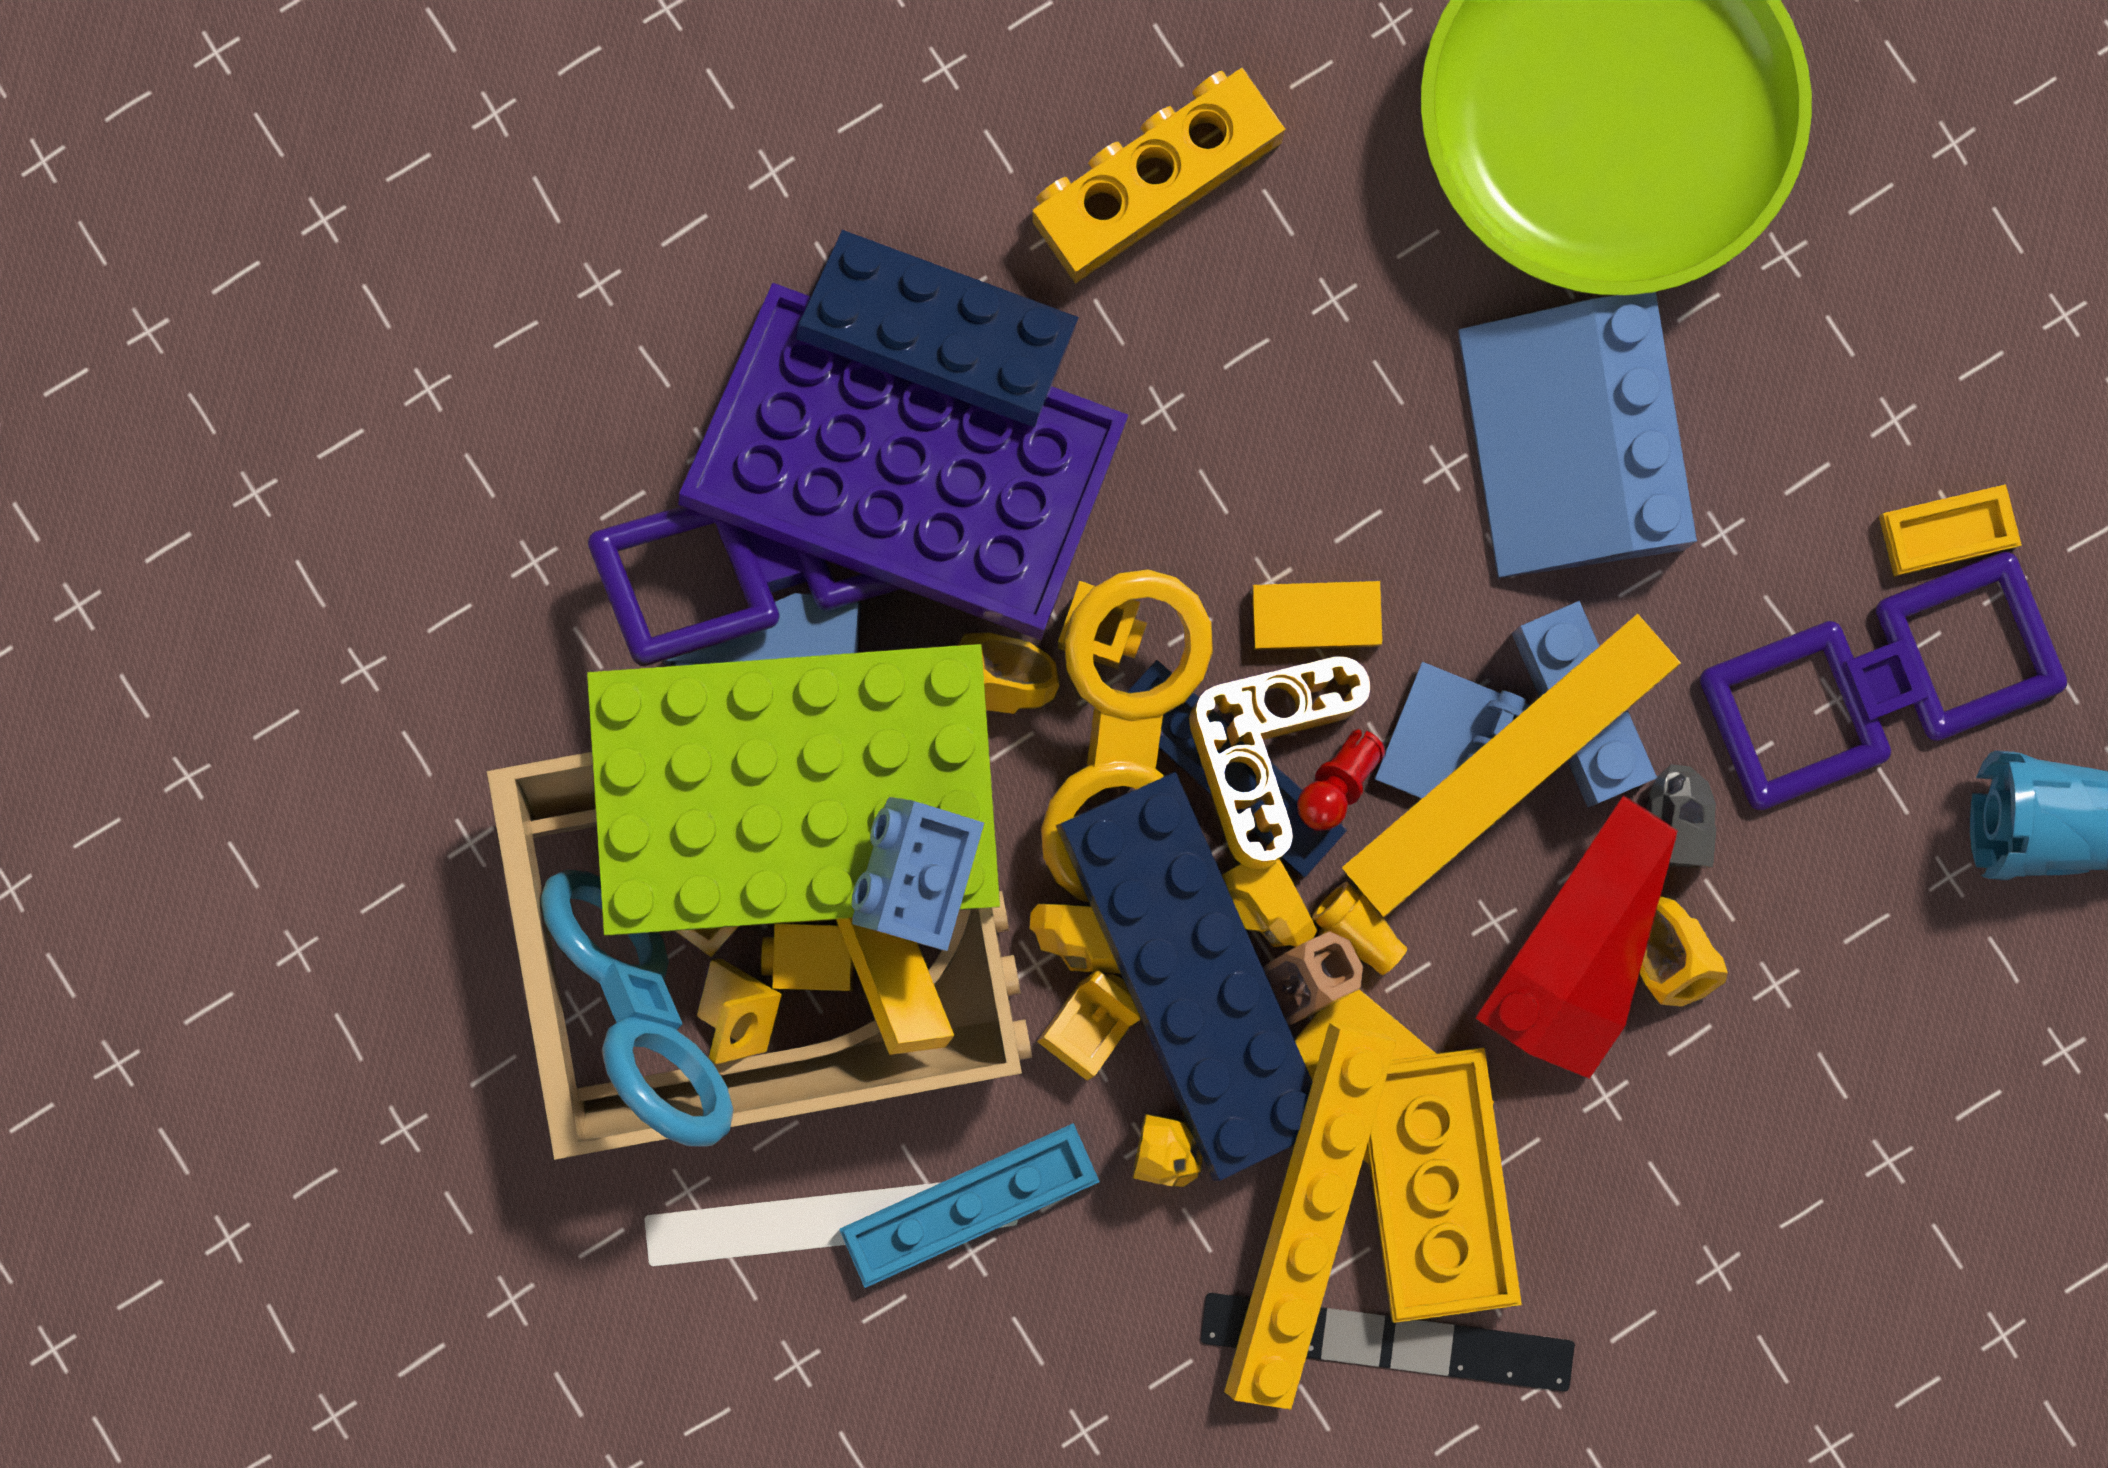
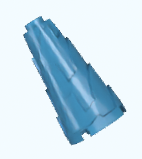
[1970,750,2108,880]

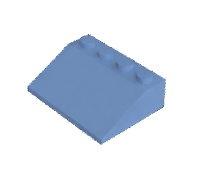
[1458,292,1697,579]

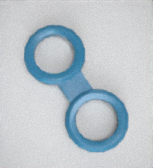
[540,869,734,1147]

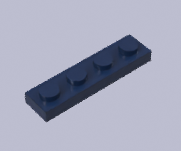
[1127,660,1347,879]

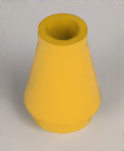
[1312,882,1407,975]

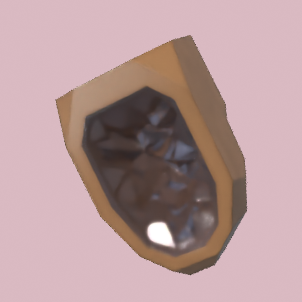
[1263,931,1363,1025]

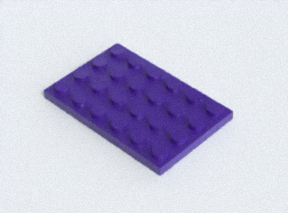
[678,282,1128,640]

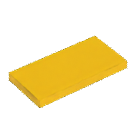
[1367,1047,1522,1323]

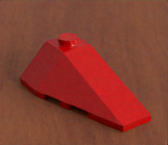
[1476,795,1678,1079]

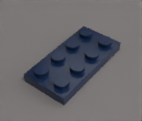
[796,230,1079,427]

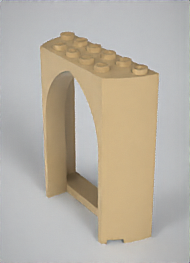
[487,752,1032,1160]

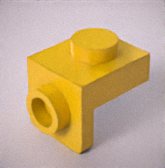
[1037,971,1141,1081]

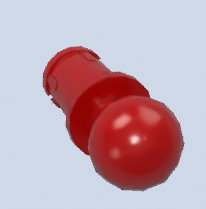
[1297,729,1385,831]

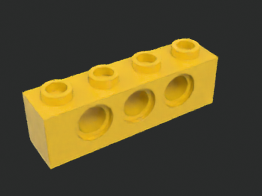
[1032,68,1286,284]

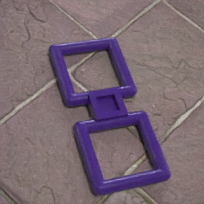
[588,506,902,666]
[1700,552,2067,811]

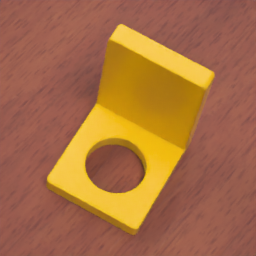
[697,959,782,1064]

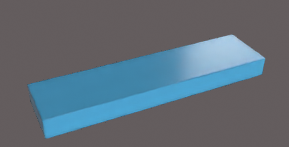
[839,1123,1100,1288]

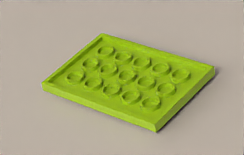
[587,644,1000,936]

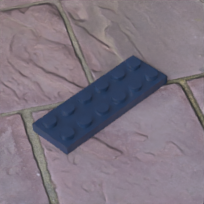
[1055,772,1313,1181]

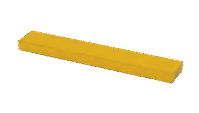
[1342,614,1682,917]

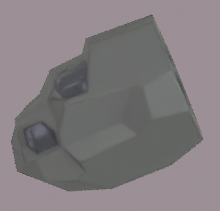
[1646,764,1716,869]

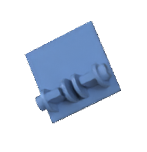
[1375,662,1531,827]

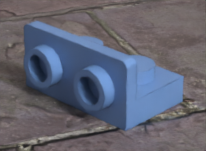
[852,797,984,951]

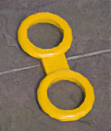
[1041,569,1213,902]

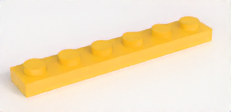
[1224,1023,1397,1410]

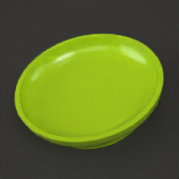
[1421,0,1812,295]

